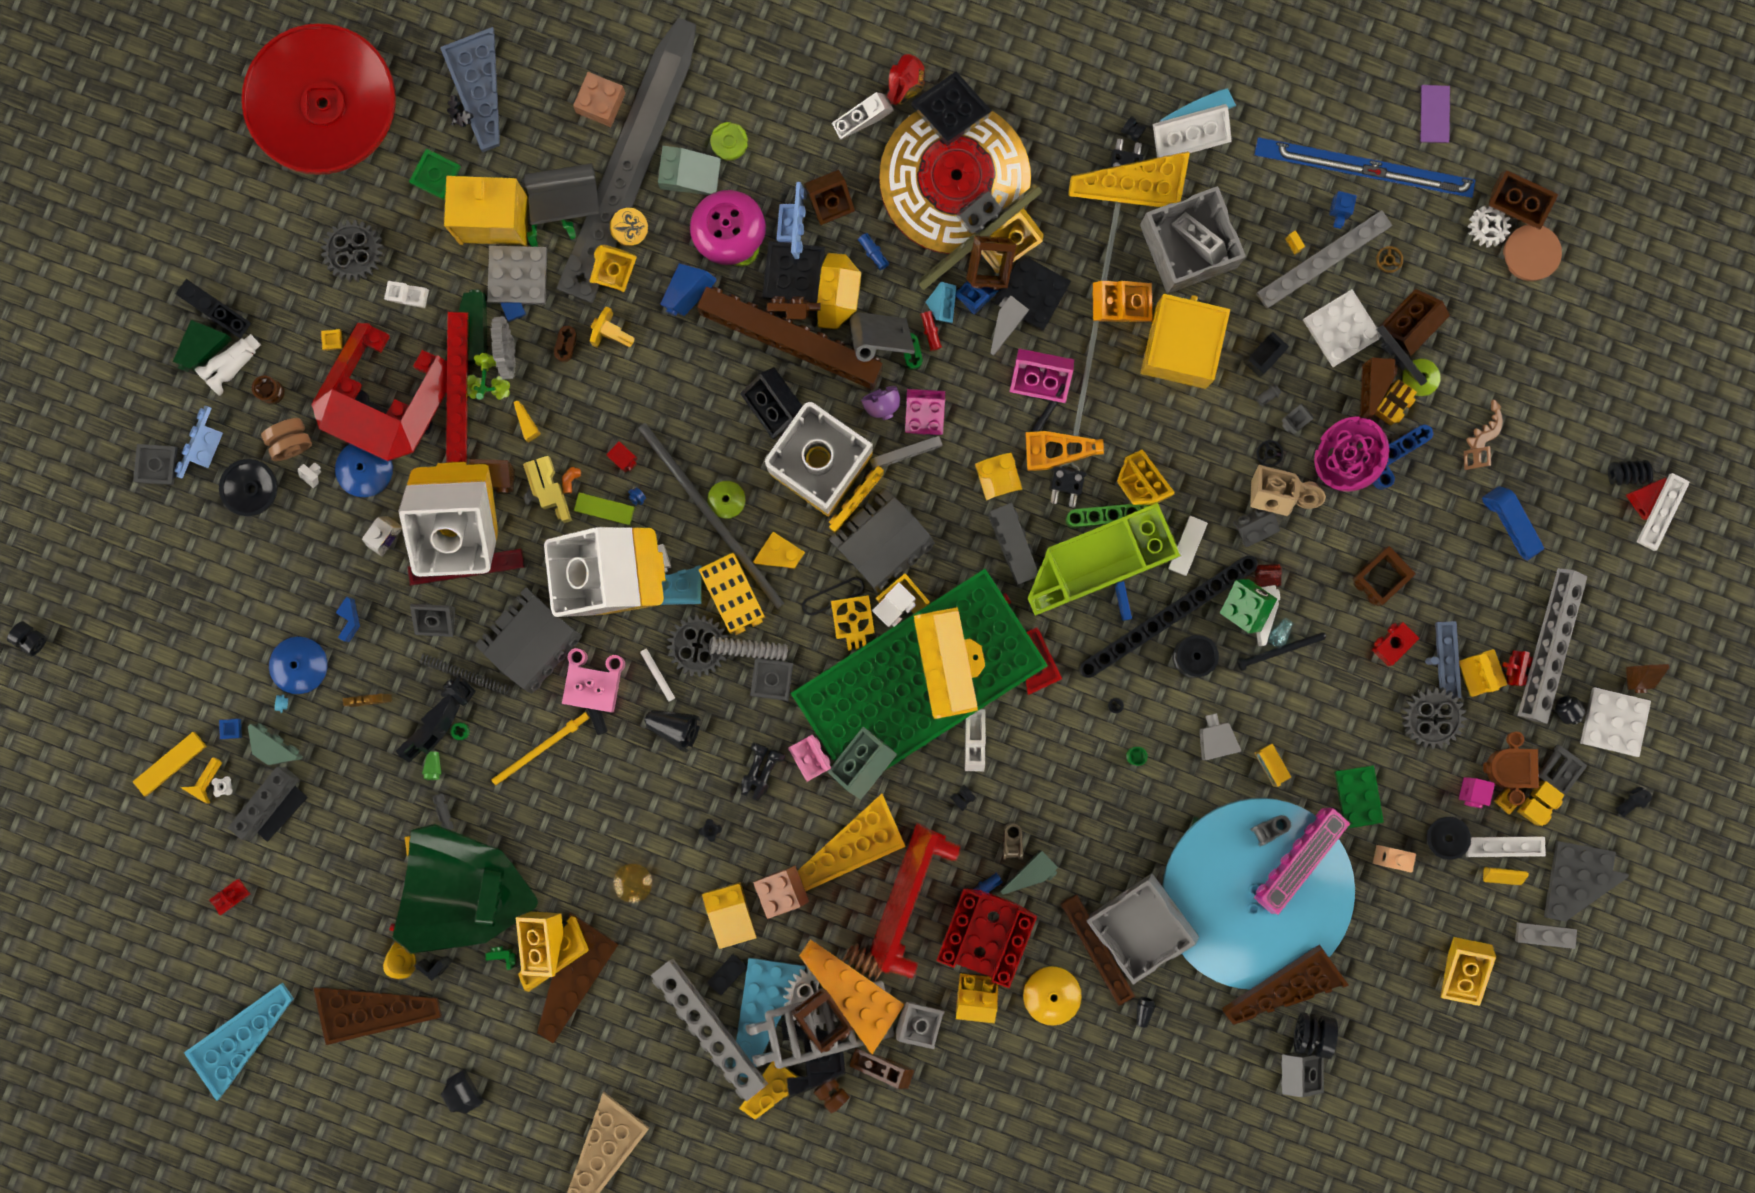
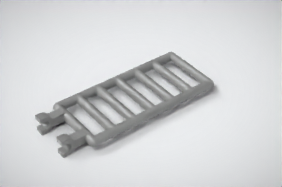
[745,981,894,1069]

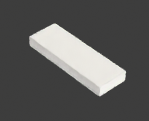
[1168,516,1208,576]

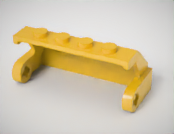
[914,607,985,719]

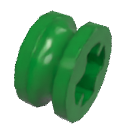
[451,723,470,740]

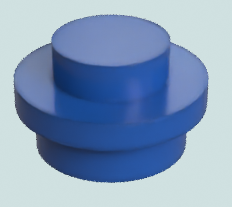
[628,487,646,505]

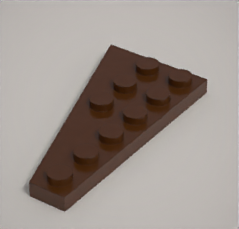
[537,912,619,1043]
[1222,944,1349,1025]
[313,987,442,1045]

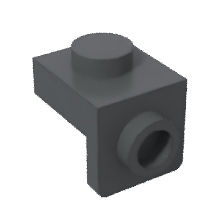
[1282,403,1314,434]

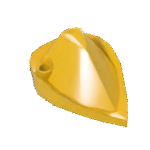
[383,942,416,979]

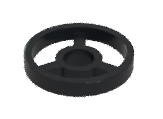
[1256,440,1283,467]

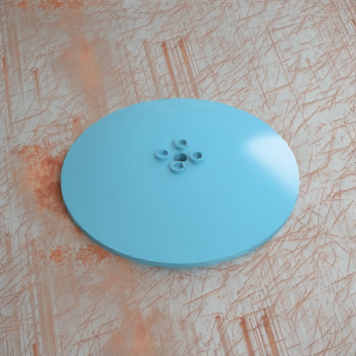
[1162,798,1355,990]

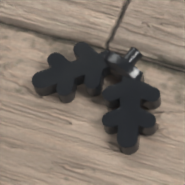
[447,95,474,127]

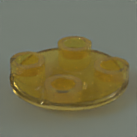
[613,863,653,903]

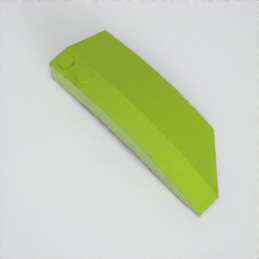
[1028,503,1181,616]

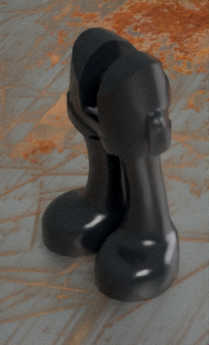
[741,742,786,801]

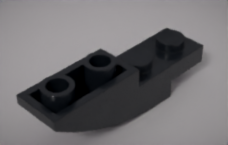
[175,279,252,339]
[396,694,460,762]

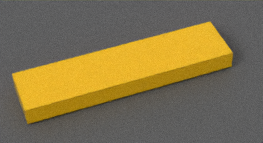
[133,732,207,797]

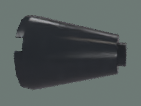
[644,710,701,752]

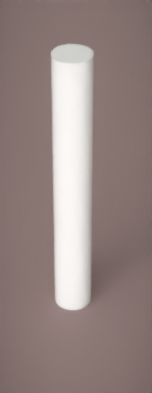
[640,648,675,702]

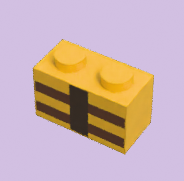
[1374,379,1417,426]

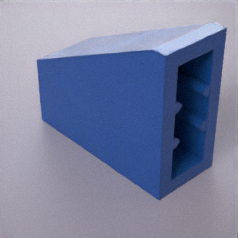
[660,263,717,316]

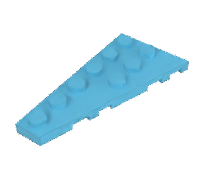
[732,957,806,1078]
[184,983,294,1101]

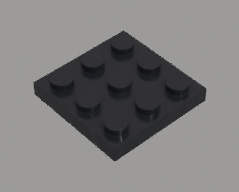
[911,71,992,146]
[762,241,825,303]
[994,255,1071,331]

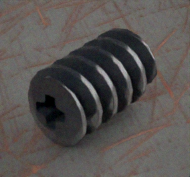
[1608,460,1653,486]

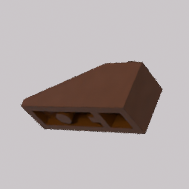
[1626,664,1669,693]
[849,1048,914,1089]

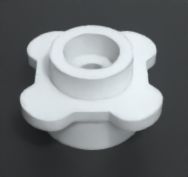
[212,776,233,797]

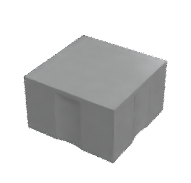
[1140,186,1246,294]

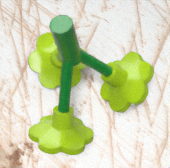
[468,353,510,400]

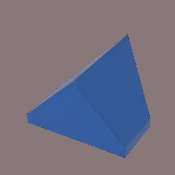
[956,281,1001,315]

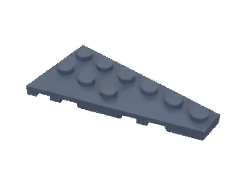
[440,27,500,152]

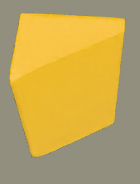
[1483,867,1529,885]

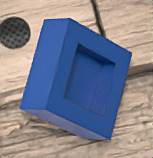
[219,719,242,739]

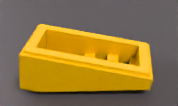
[514,401,541,442]

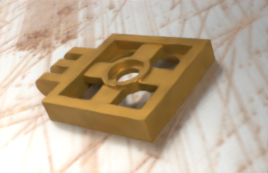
[343,694,392,707]

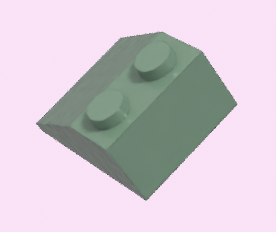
[658,146,721,195]

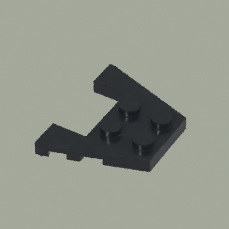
[781,1021,846,1098]

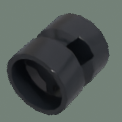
[7,621,47,657]

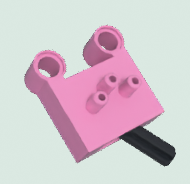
[562,648,625,735]

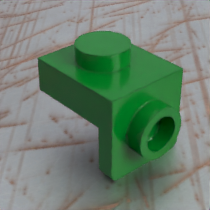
[485,946,517,970]

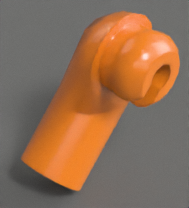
[562,467,581,494]

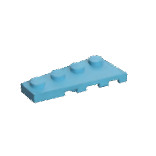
[661,565,702,605]

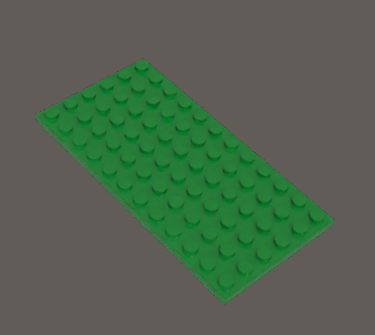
[791,569,1048,771]

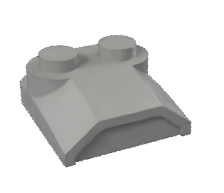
[896,1002,945,1049]

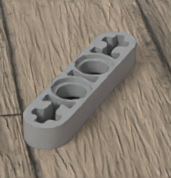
[869,436,943,470]

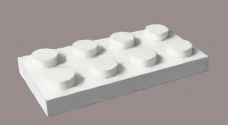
[1153,104,1232,158]

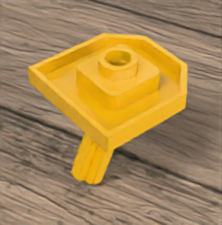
[590,307,634,348]

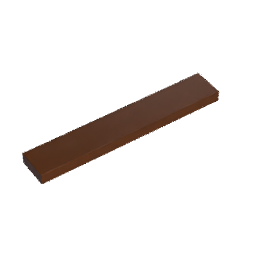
[1060,894,1135,1006]

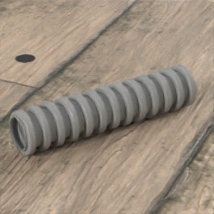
[709,637,788,661]

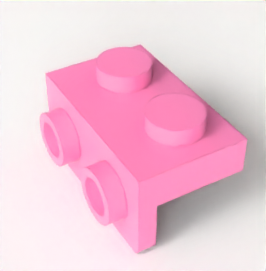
[788,735,831,782]

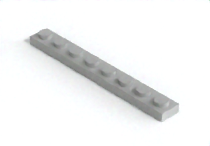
[1256,210,1393,309]

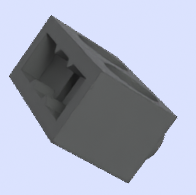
[956,190,1002,234]

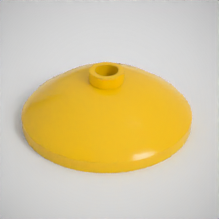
[1023,966,1082,1026]

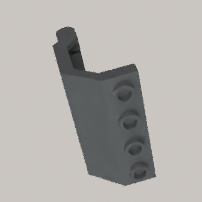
[828,488,935,594]
[475,587,582,694]

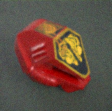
[887,54,924,105]

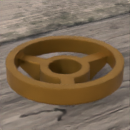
[1376,246,1403,273]

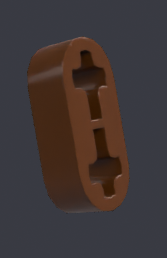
[554,326,577,362]

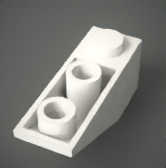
[832,92,894,140]

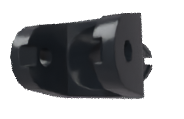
[1615,787,1652,818]

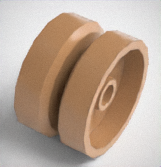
[261,418,312,461]

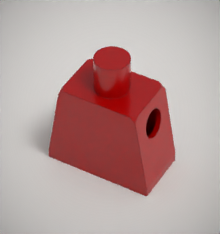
[1626,478,1667,520]

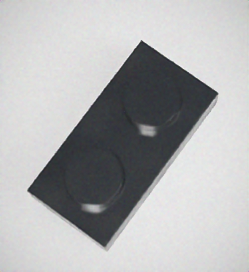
[707,953,747,995]

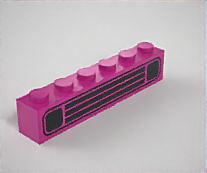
[1254,808,1350,915]

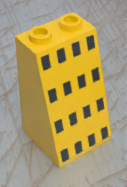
[698,553,766,635]

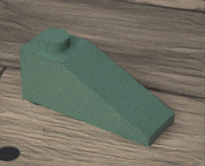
[999,850,1058,895]

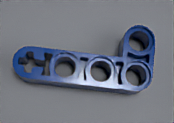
[1364,425,1433,490]
[1482,486,1544,561]

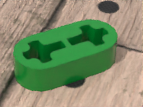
[903,333,923,370]

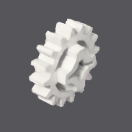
[1468,206,1511,247]

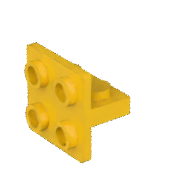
[1459,649,1507,697]

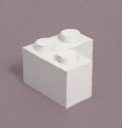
[872,583,916,627]

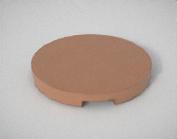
[1503,225,1562,281]

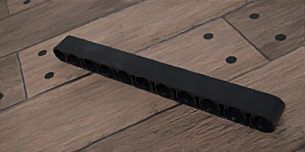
[1078,555,1258,678]

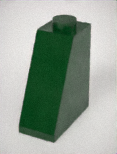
[172,320,232,373]

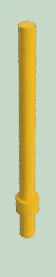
[491,712,590,785]

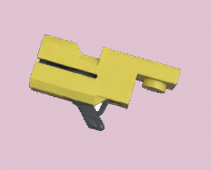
[523,456,572,523]

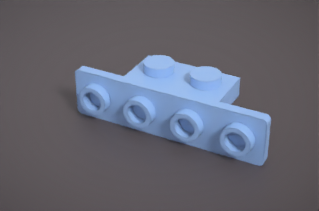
[777,182,807,259]
[175,406,223,478]

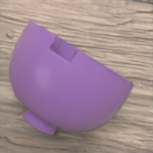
[861,386,900,420]

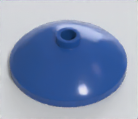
[335,444,393,498]
[269,637,328,694]

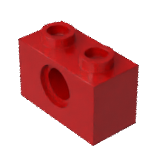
[1372,622,1420,666]

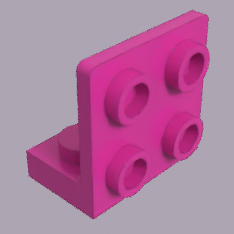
[905,389,945,435]

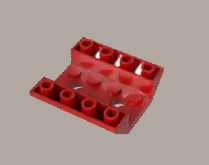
[936,888,1037,989]

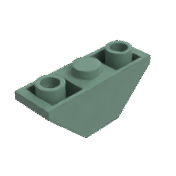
[248,723,303,765]

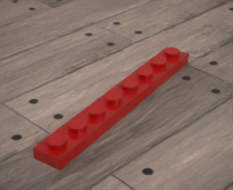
[446,312,468,463]

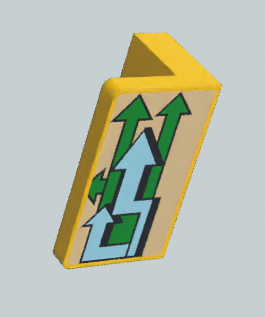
[1255,743,1291,787]

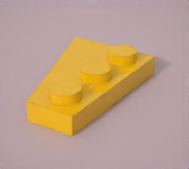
[739,1061,799,1120]

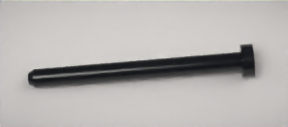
[1237,633,1326,671]

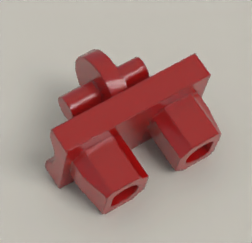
[1502,651,1533,686]
[209,879,250,916]

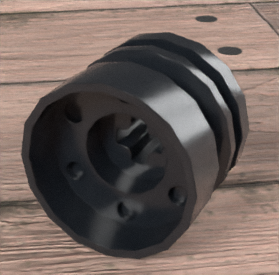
[1294,1012,1338,1059]

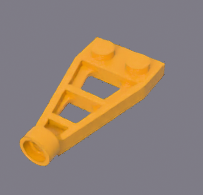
[1026,431,1104,471]

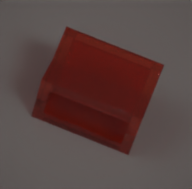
[1255,564,1282,587]

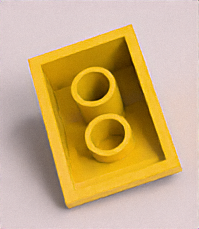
[981,208,1043,274]
[702,882,757,949]
[516,912,563,977]
[1441,937,1496,1006]

